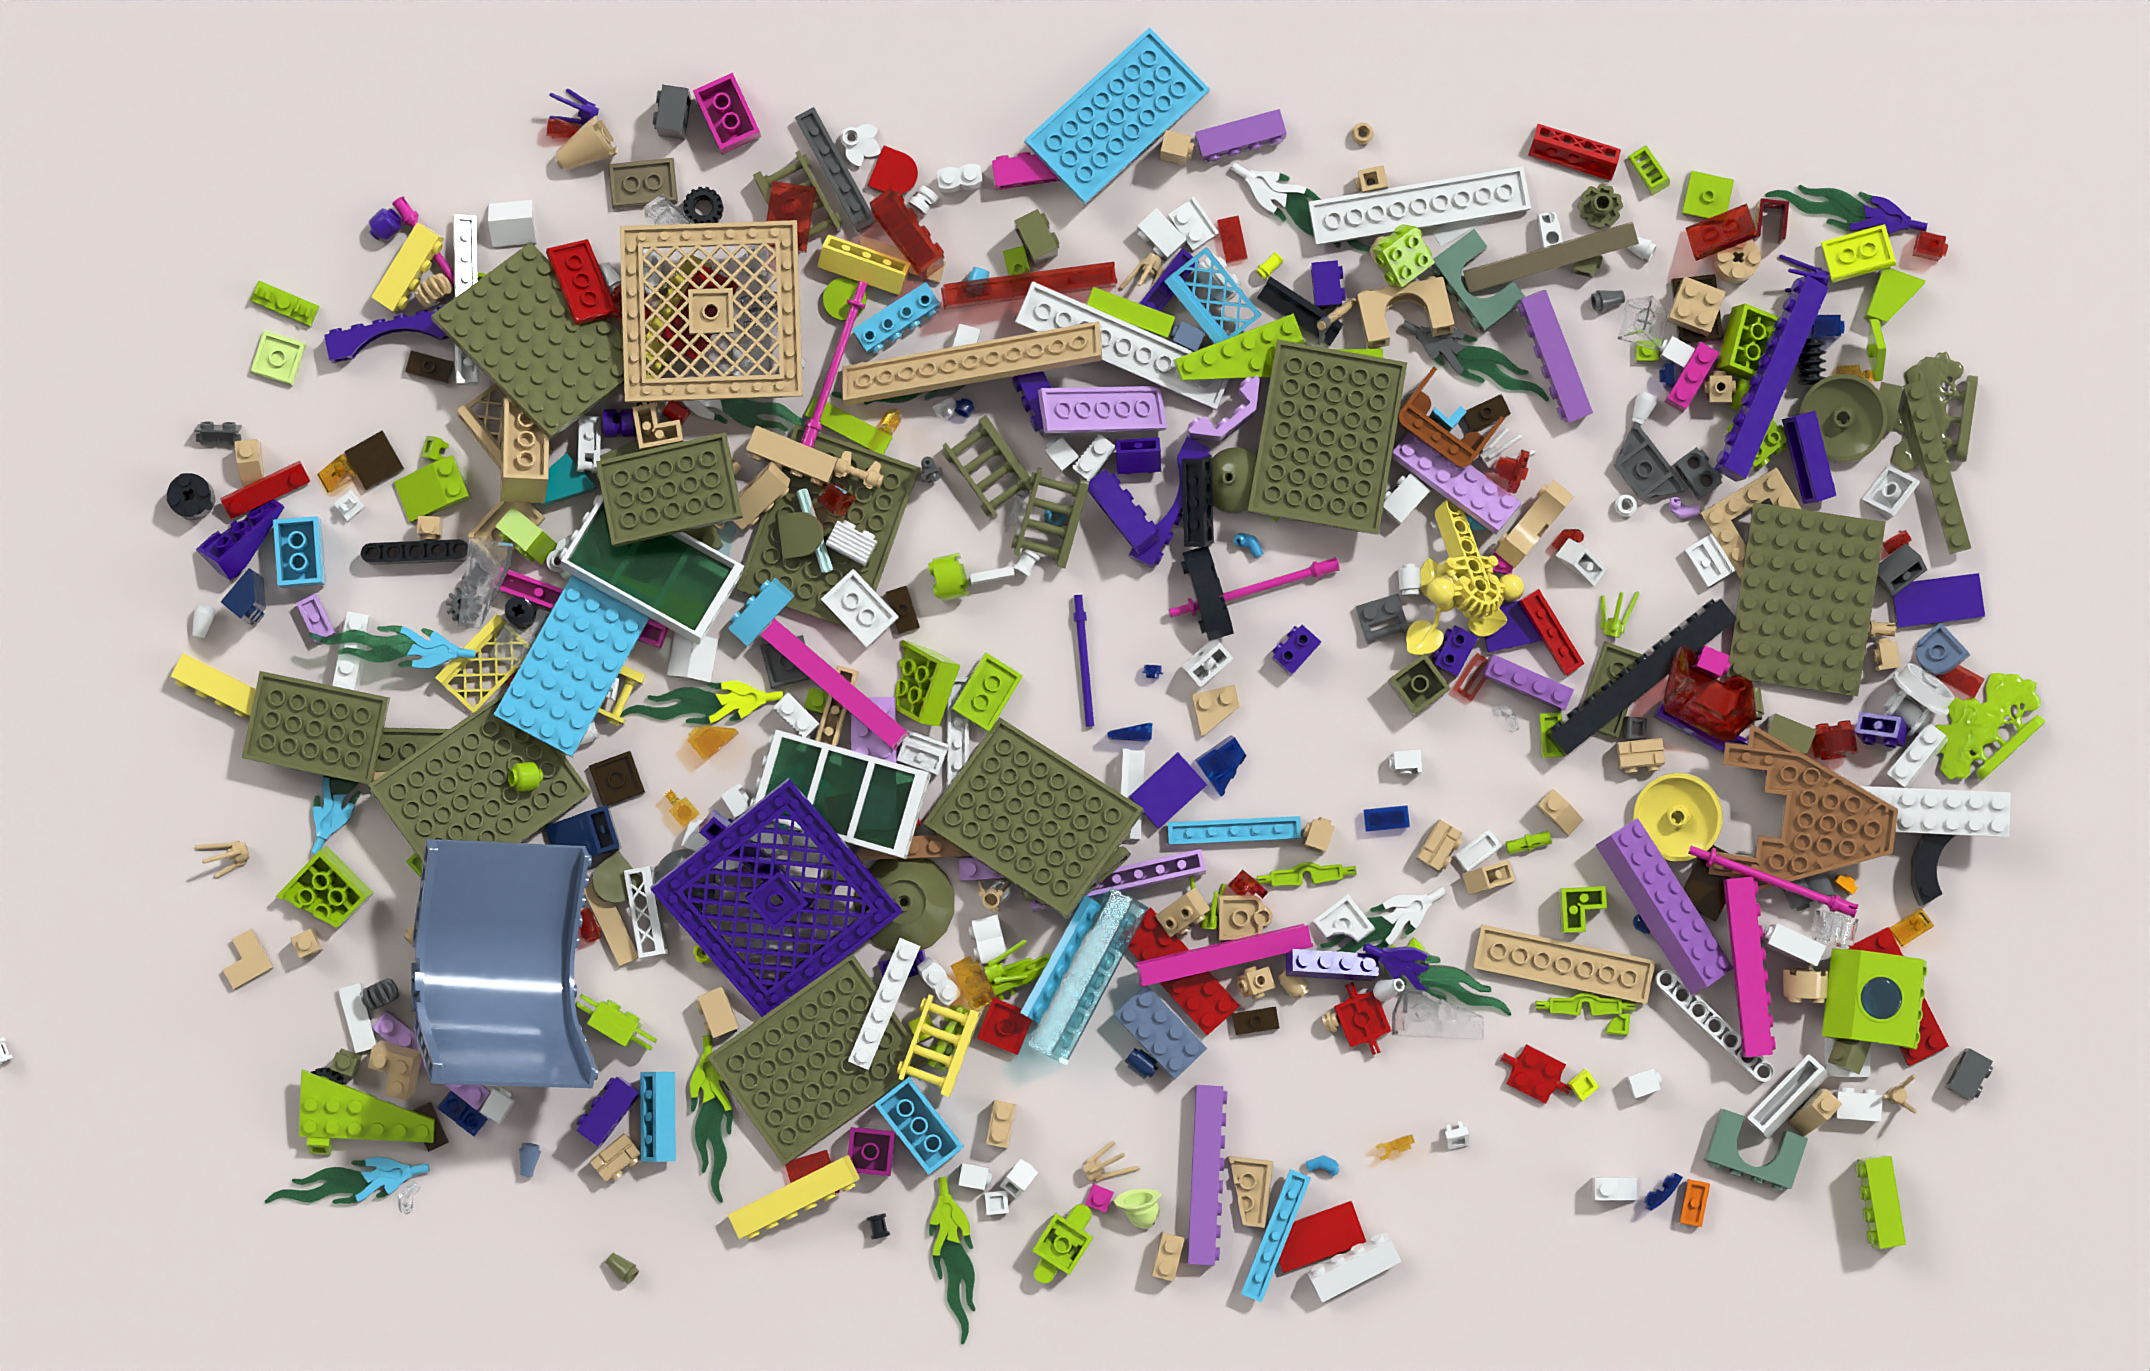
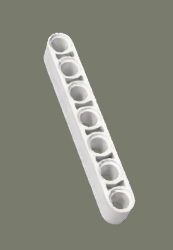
[1654,970,1774,1082]

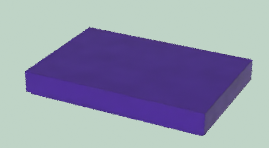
[1484,601,1543,653]
[1128,752,1207,829]

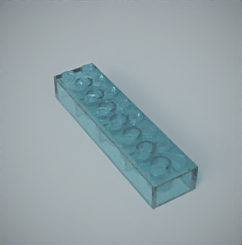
[1028,887,1149,1065]

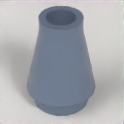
[519,1143,541,1177]

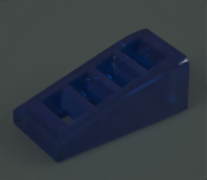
[1107,722,1153,742]

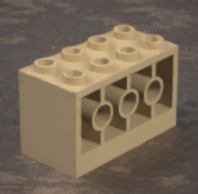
[500,398,549,503]

